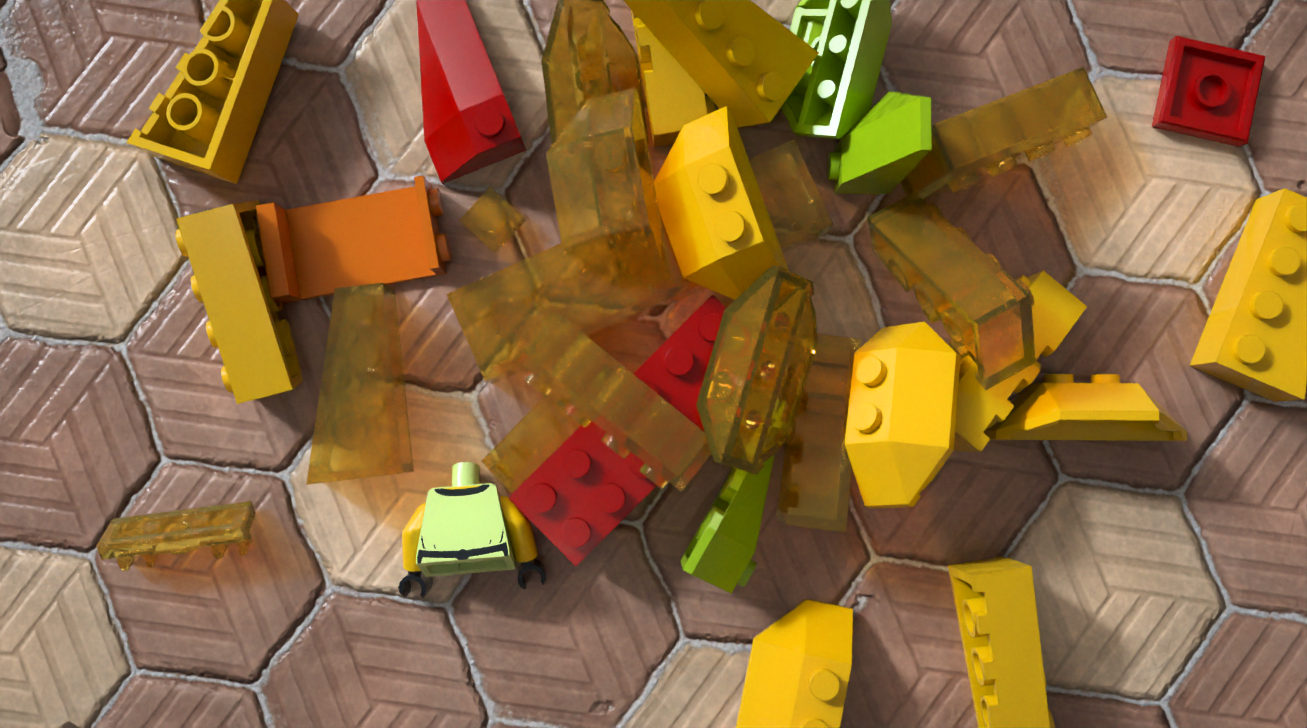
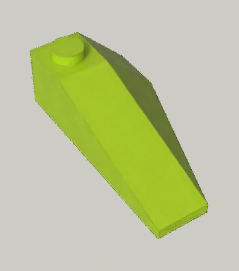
[827,92,932,194]
[680,398,785,594]

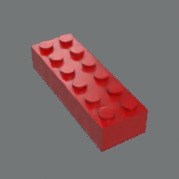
[508,294,780,567]

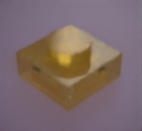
[459,187,526,254]

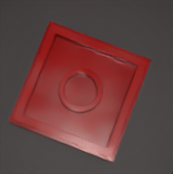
[1152,36,1266,147]

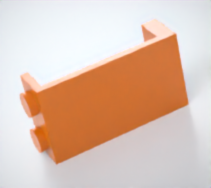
[255,175,452,303]

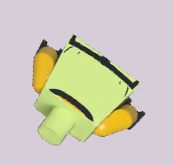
[398,462,546,598]

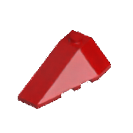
[416,0,526,184]

